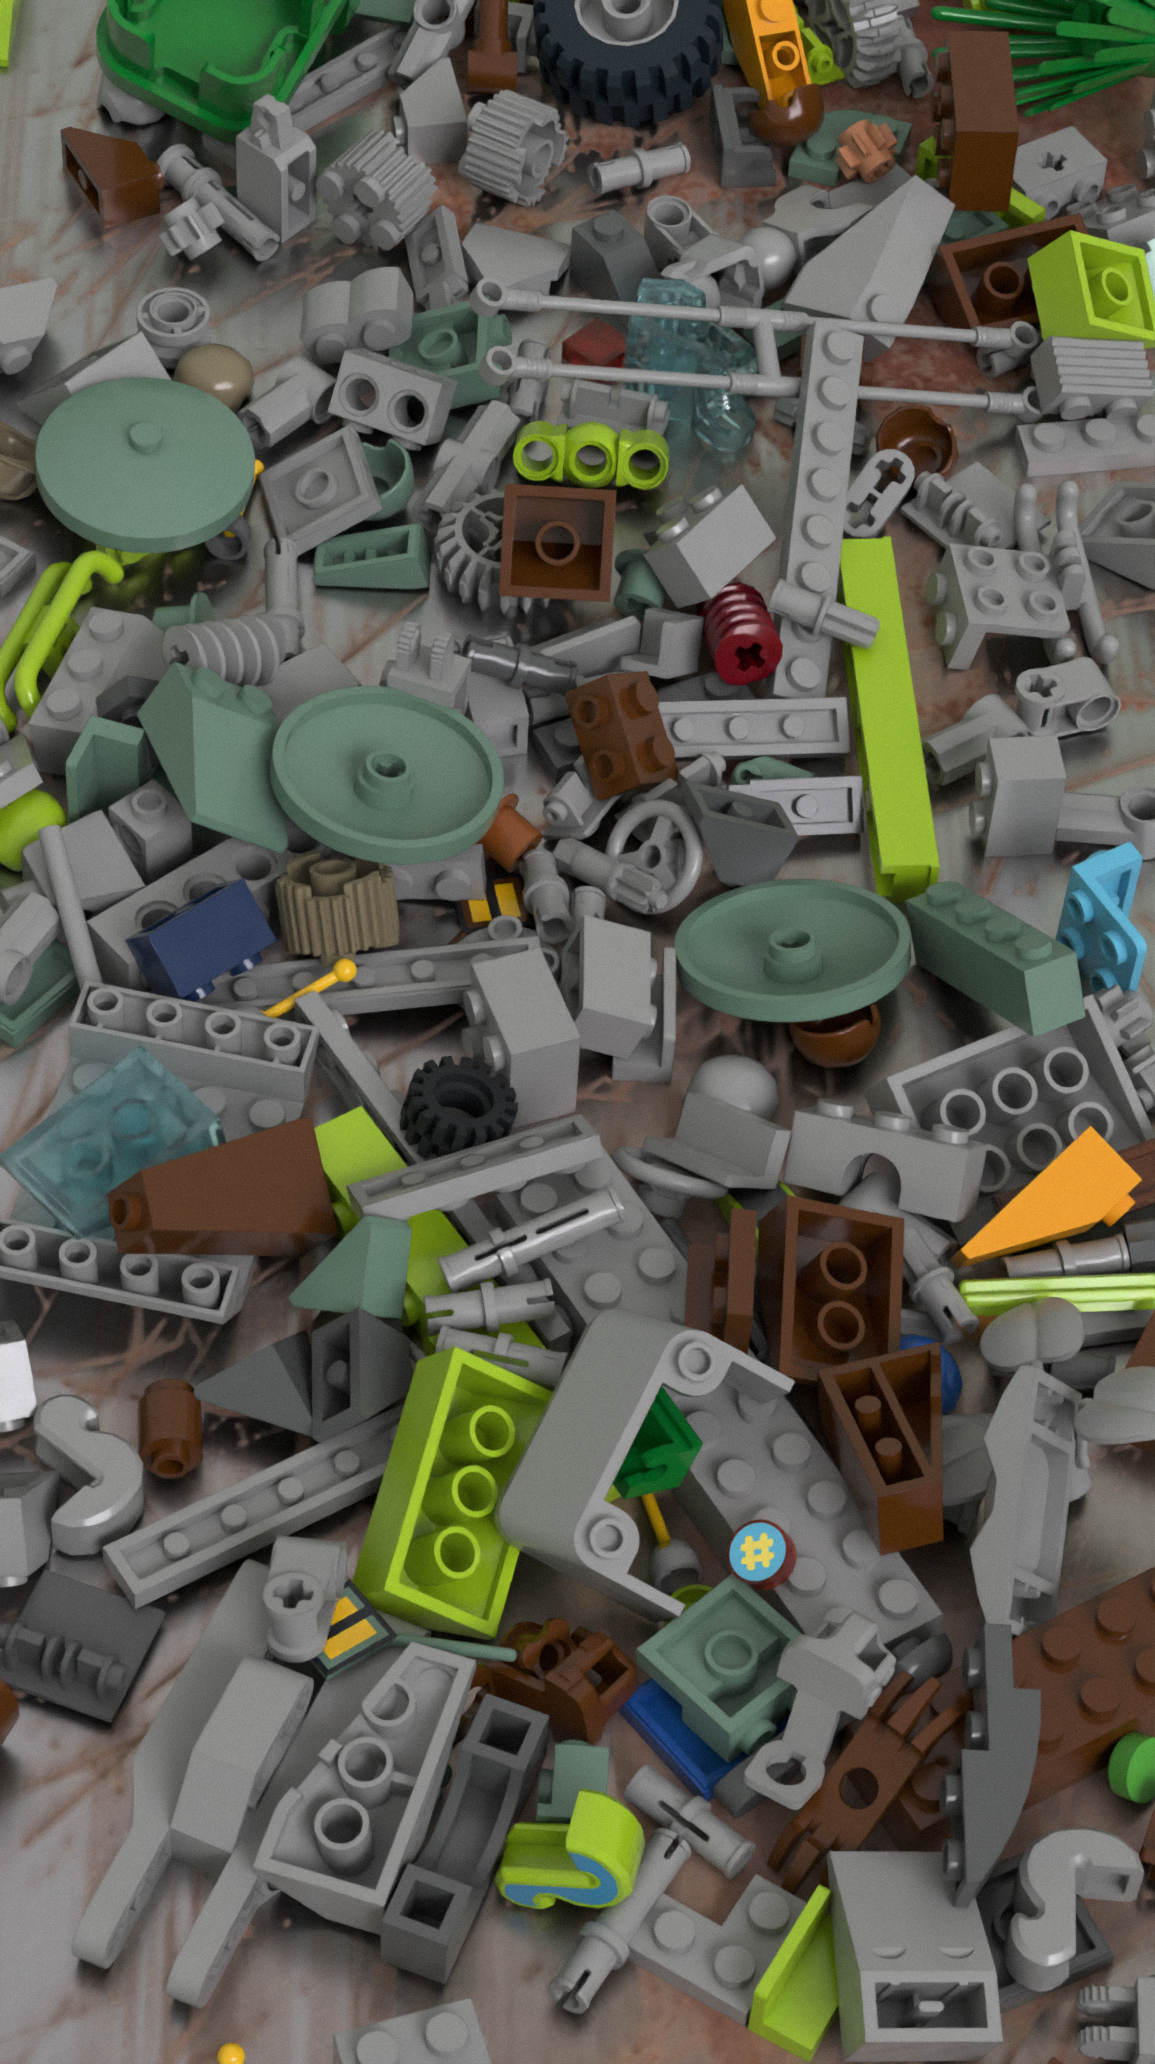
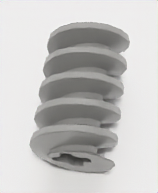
[161,613,288,687]

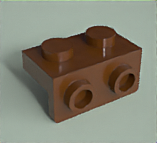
[565,671,678,801]

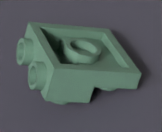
[389,295,512,409]
[636,1573,803,1763]

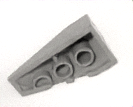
[252,1642,477,1935]

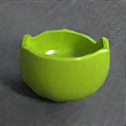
[0,788,69,871]

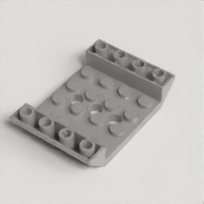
[0,980,319,1324]

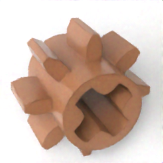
[835,119,899,183]

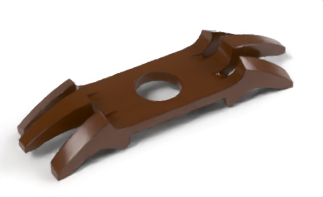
[767,1670,963,1895]

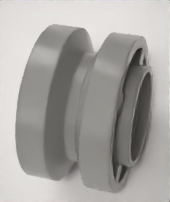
[136,287,211,368]

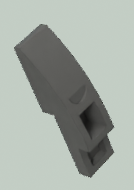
[939,1623,1041,1908]

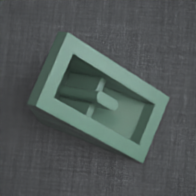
[288,1215,412,1319]

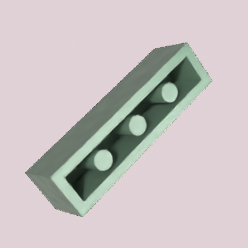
[905,881,1086,1037]

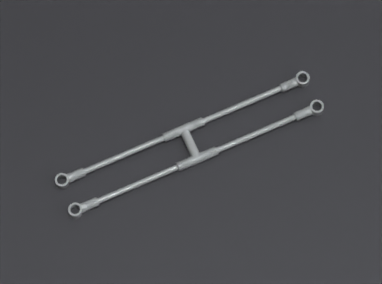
[469,277,1044,424]

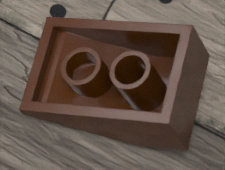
[756,1195,904,1386]

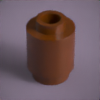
[137,1379,203,1479]

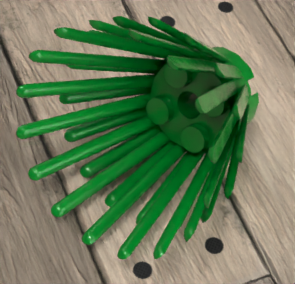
[931,0,1155,117]

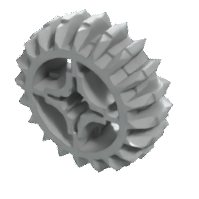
[805,0,903,89]
[434,486,550,615]

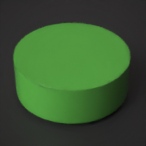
[1108,1732,1155,1804]

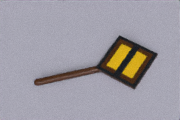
[447,873,536,945]

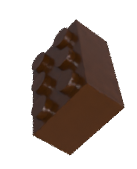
[931,31,1019,211]

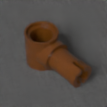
[467,0,517,95]

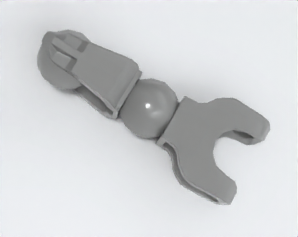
[656,185,875,346]

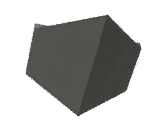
[193,1329,312,1437]

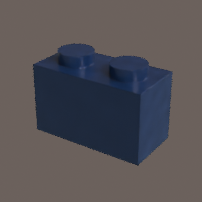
[125,878,277,1002]

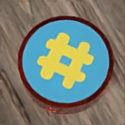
[726,1519,797,1590]

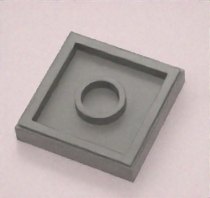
[258,424,383,556]

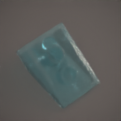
[0,1045,226,1240]

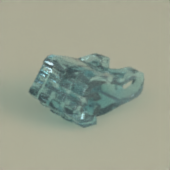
[622,278,759,452]

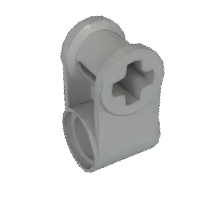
[643,195,725,276]
[1012,657,1121,737]
[263,1535,347,1663]

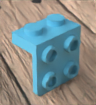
[1056,841,1147,994]

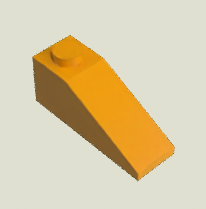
[949,1126,1142,1269]

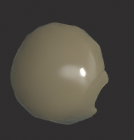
[173,343,255,415]

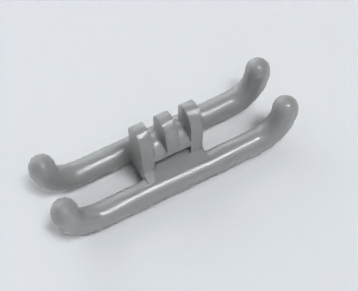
[1014,480,1119,665]

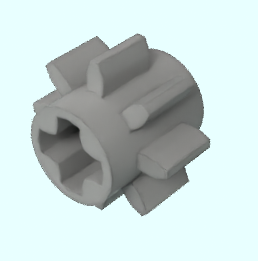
[159,197,225,261]
[1093,984,1153,1058]

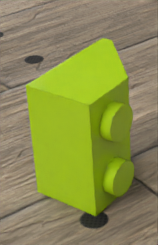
[1027,230,1155,350]

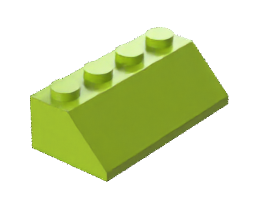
[352,1346,553,1640]

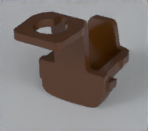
[454,1627,639,1746]

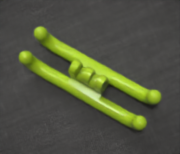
[0,550,124,733]

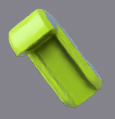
[494,1788,645,1909]

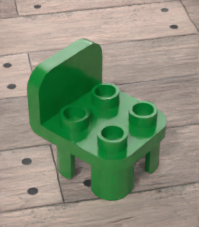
[96,0,360,143]

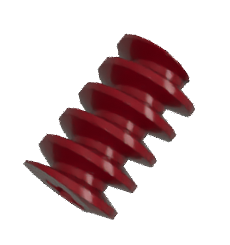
[696,582,783,686]

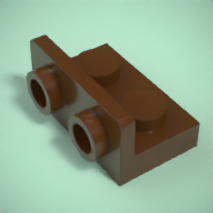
[684,1208,757,1355]

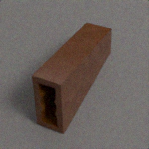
[107,1118,338,1256]

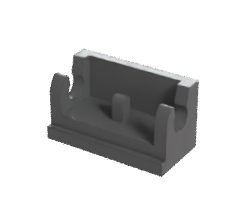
[708,84,776,188]

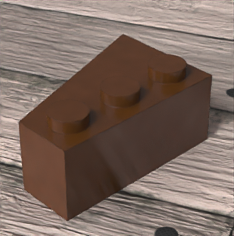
[817,1341,944,1556]

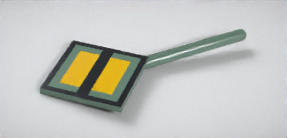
[310,1580,517,1681]

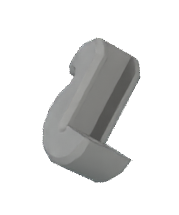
[34,1394,145,1556]
[1004,1826,1144,1992]

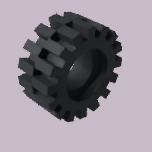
[399,1056,518,1159]

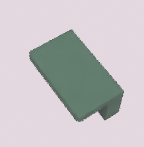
[65,715,148,824]

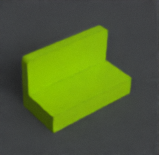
[748,1884,839,2062]

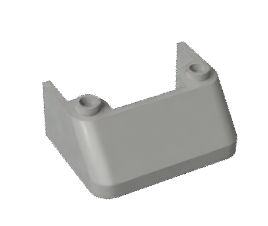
[494,1308,795,1623]

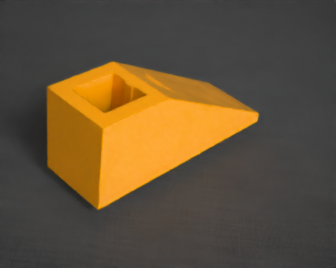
[722,0,811,110]

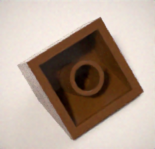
[499,484,617,602]

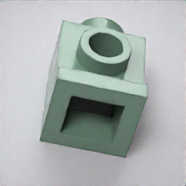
[536,1740,610,1824]

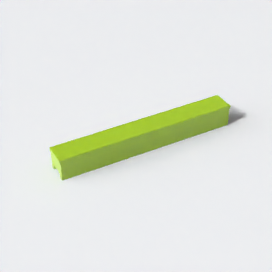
[836,536,940,904]

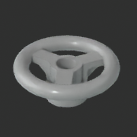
[605,800,703,915]
[611,1146,729,1218]

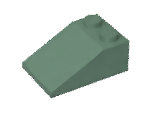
[137,662,288,854]

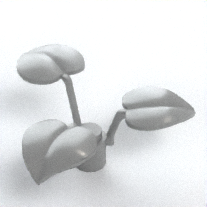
[943,1297,1155,1507]

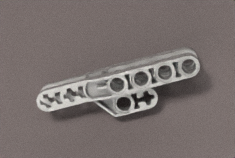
[72,1559,431,2009]

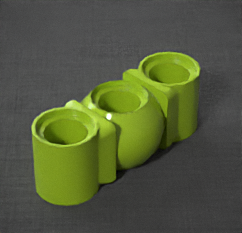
[513,421,670,490]

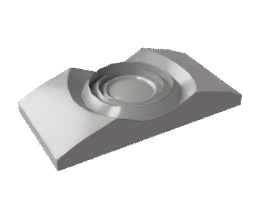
[970,1365,1082,1639]

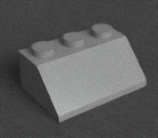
[28,607,168,782]

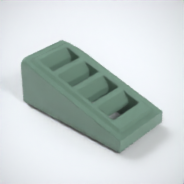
[313,523,431,589]

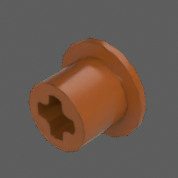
[476,793,543,873]

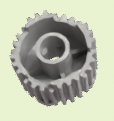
[458,89,569,207]
[316,129,438,251]

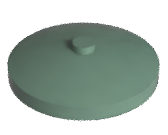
[35,377,255,553]
[269,686,504,865]
[674,879,911,1022]

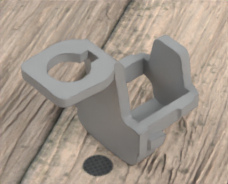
[743,1612,896,1810]

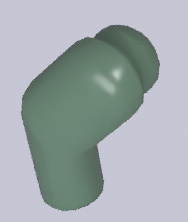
[731,756,817,785]

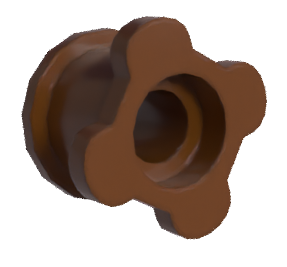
[498,1618,577,1681]

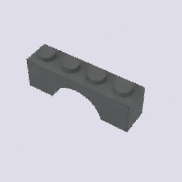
[380,1693,549,1985]

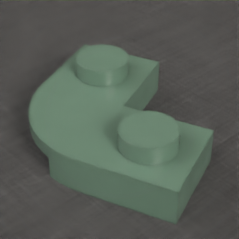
[788,110,913,188]

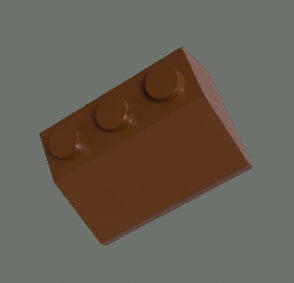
[925,213,1089,329]

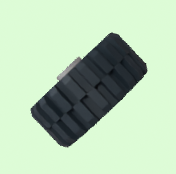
[533,0,724,127]

